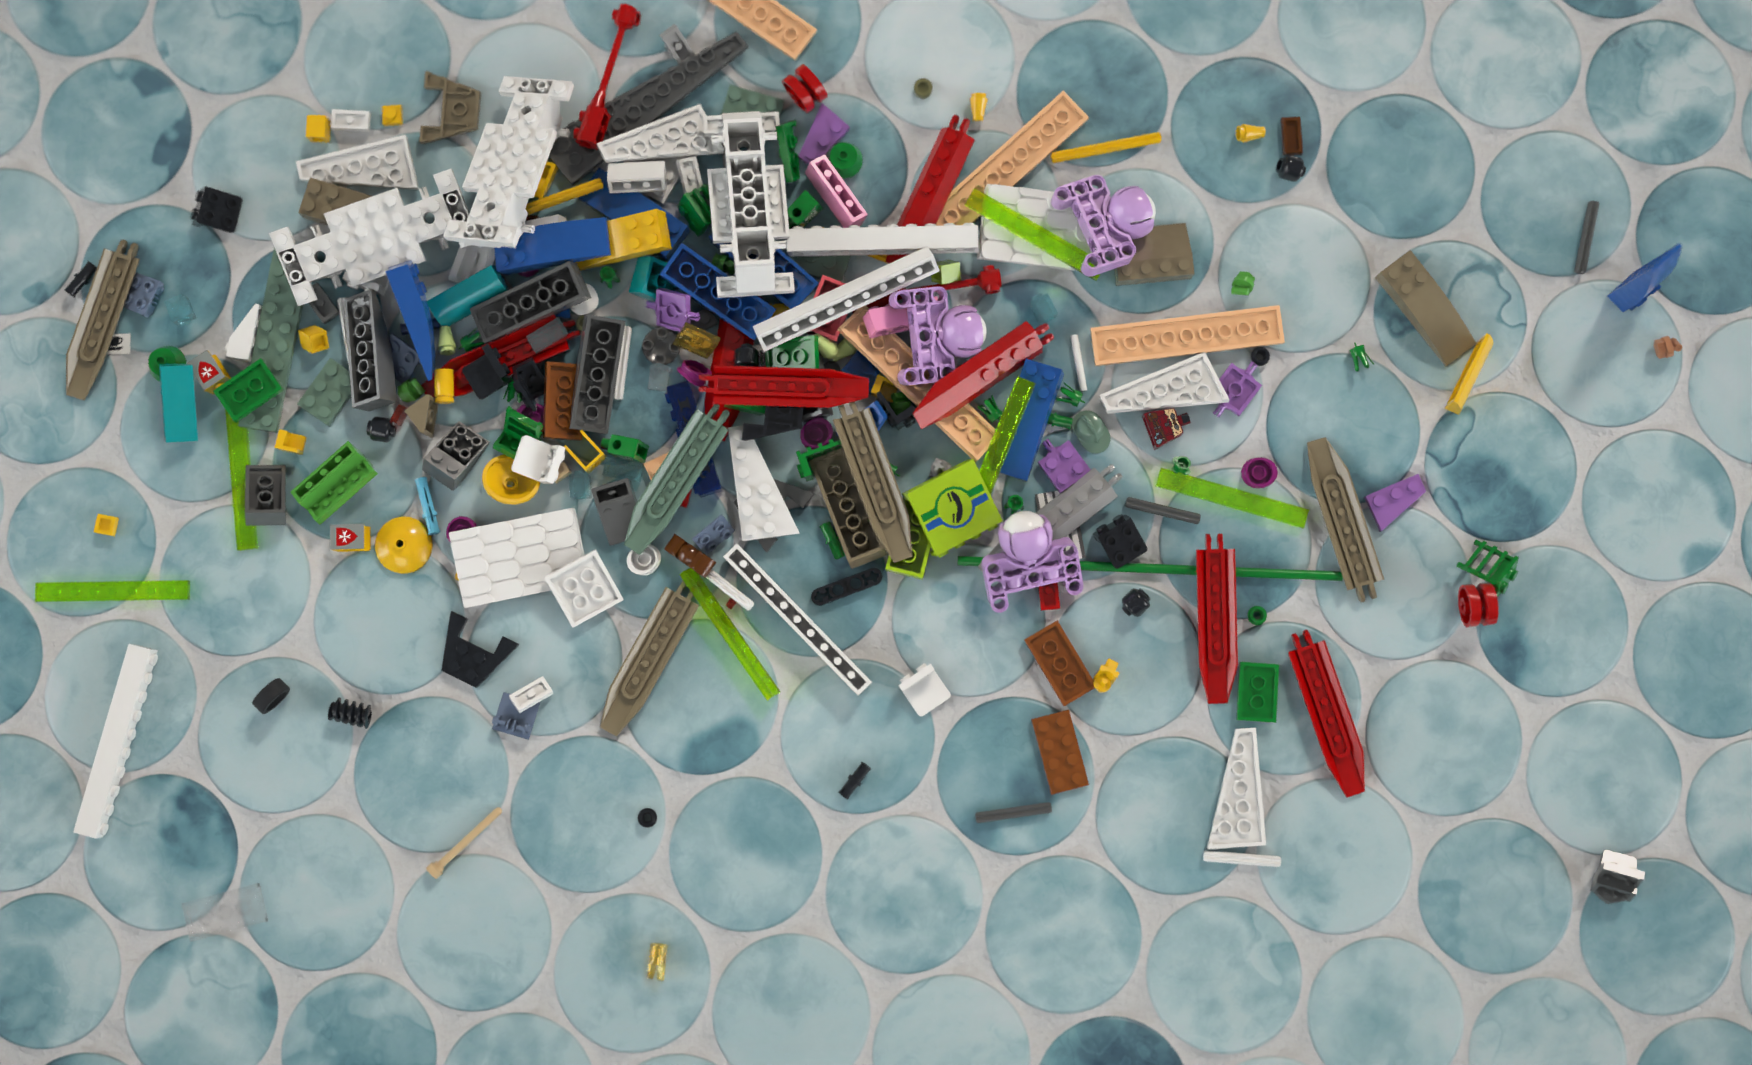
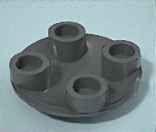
[642,327,680,365]

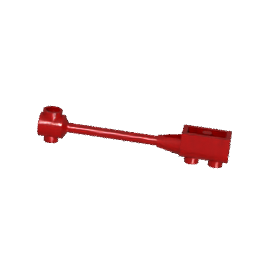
[573,4,641,150]
[852,265,1002,314]

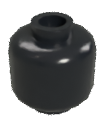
[1276,155,1306,182]
[734,344,759,367]
[367,416,396,443]
[1122,588,1151,617]

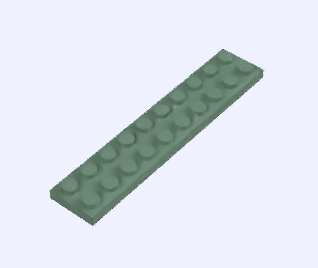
[238,247,303,433]

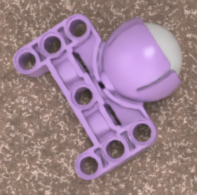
[1051,175,1156,277]
[889,286,987,386]
[981,511,1083,613]

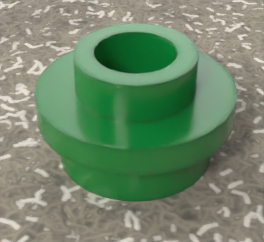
[1247,606,1267,625]

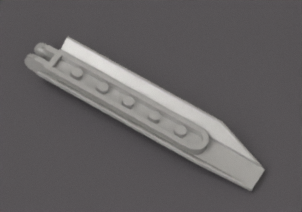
[978,464,1123,572]

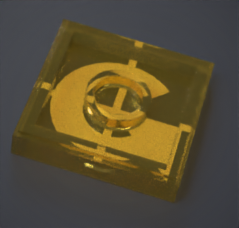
[673,322,720,359]

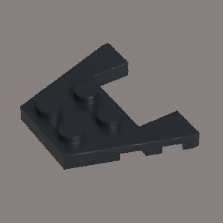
[742,366,804,441]
[441,611,519,688]

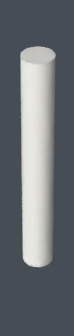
[1070,334,1087,392]

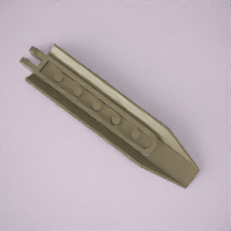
[66,239,140,401]
[833,401,912,563]
[1307,437,1384,603]
[600,579,699,736]

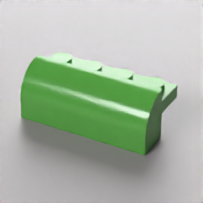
[291,441,378,525]

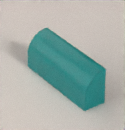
[427,265,509,326]
[159,364,198,443]

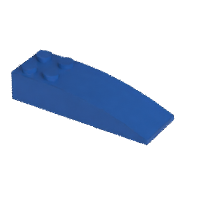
[578,168,690,261]
[494,217,611,275]
[709,234,819,309]
[660,243,776,341]
[1607,243,1682,312]
[385,260,435,381]
[991,359,1064,481]

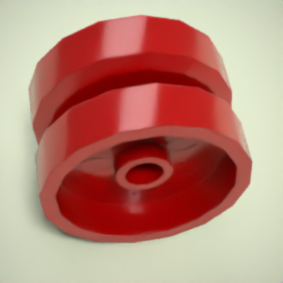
[781,64,828,113]
[1458,582,1499,627]

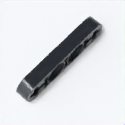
[811,568,882,606]

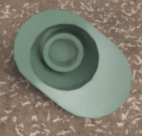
[1072,411,1110,453]

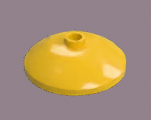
[482,455,540,505]
[375,516,433,574]

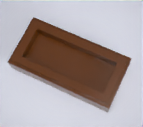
[1280,117,1303,156]

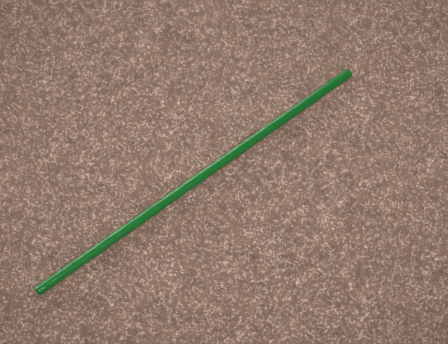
[957,556,1343,581]

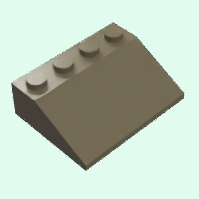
[1114,223,1195,286]

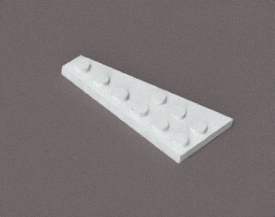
[597,104,724,163]
[296,135,419,190]
[1100,352,1229,414]
[728,425,800,541]
[1207,728,1266,849]

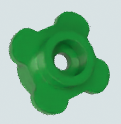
[1172,456,1191,475]

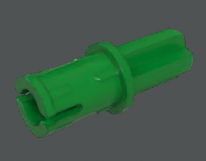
[1047,412,1073,430]
[819,521,845,560]

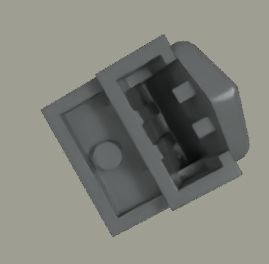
[1590,850,1645,904]

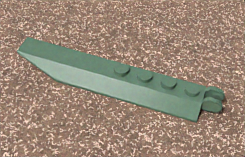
[624,404,730,555]

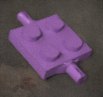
[646,288,700,332]
[1213,361,1262,417]
[1038,439,1091,493]

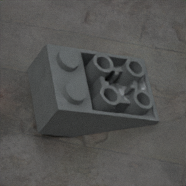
[422,421,490,491]
[591,478,637,546]

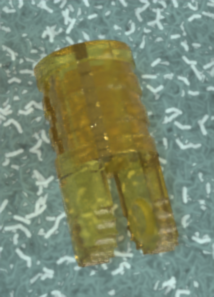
[647,943,668,981]

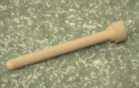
[426,807,502,879]

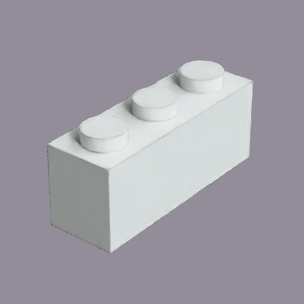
[607,161,667,193]

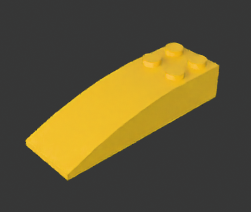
[574,209,672,271]

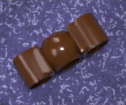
[664,533,716,578]

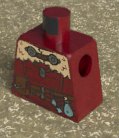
[1142,408,1191,450]

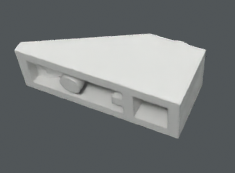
[225,304,262,363]

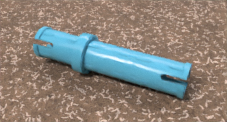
[415,477,440,535]

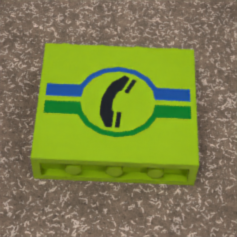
[902,459,1003,558]

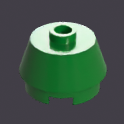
[826,142,863,179]
[148,346,187,381]

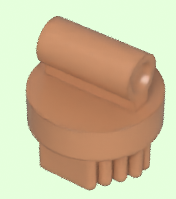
[1654,336,1683,359]

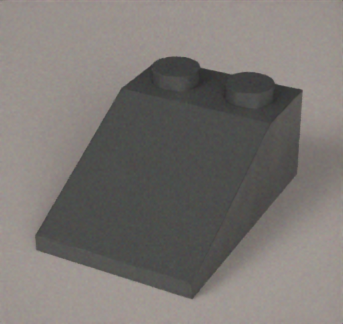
[245,465,286,526]

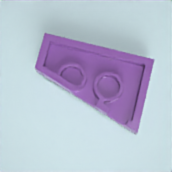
[798,103,850,166]
[1364,474,1426,532]

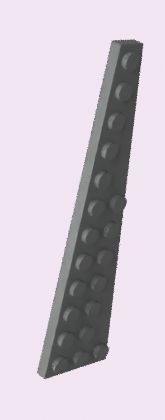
[549,32,748,185]

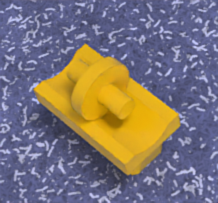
[1093,658,1119,693]

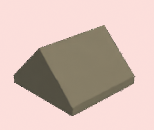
[404,394,439,438]

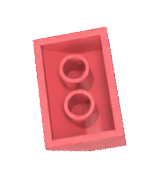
[806,275,848,342]

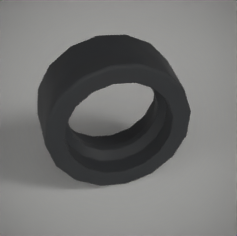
[252,678,290,714]

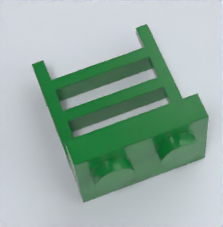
[677,184,712,236]
[493,406,543,459]
[796,439,842,482]
[1456,540,1519,598]

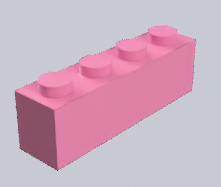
[805,155,868,228]
[863,296,938,338]

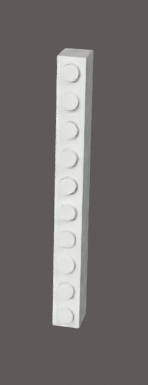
[787,223,979,257]
[753,246,939,352]
[723,544,872,696]
[73,644,158,838]

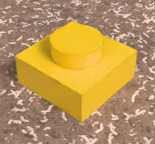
[382,105,403,126]
[94,514,119,536]

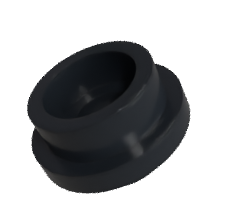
[1250,347,1270,366]
[638,808,657,828]

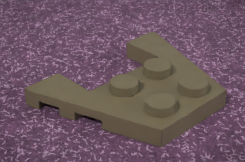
[419,71,481,144]

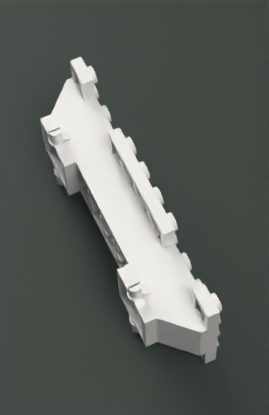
[443,76,574,248]
[703,111,795,298]
[269,169,470,306]

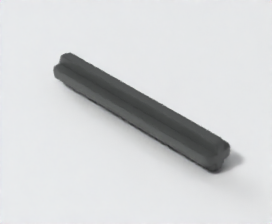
[1574,201,1599,274]
[1125,497,1201,524]
[975,802,1052,823]

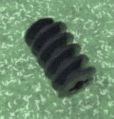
[328,697,372,729]

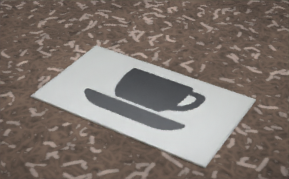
[107,334,131,354]

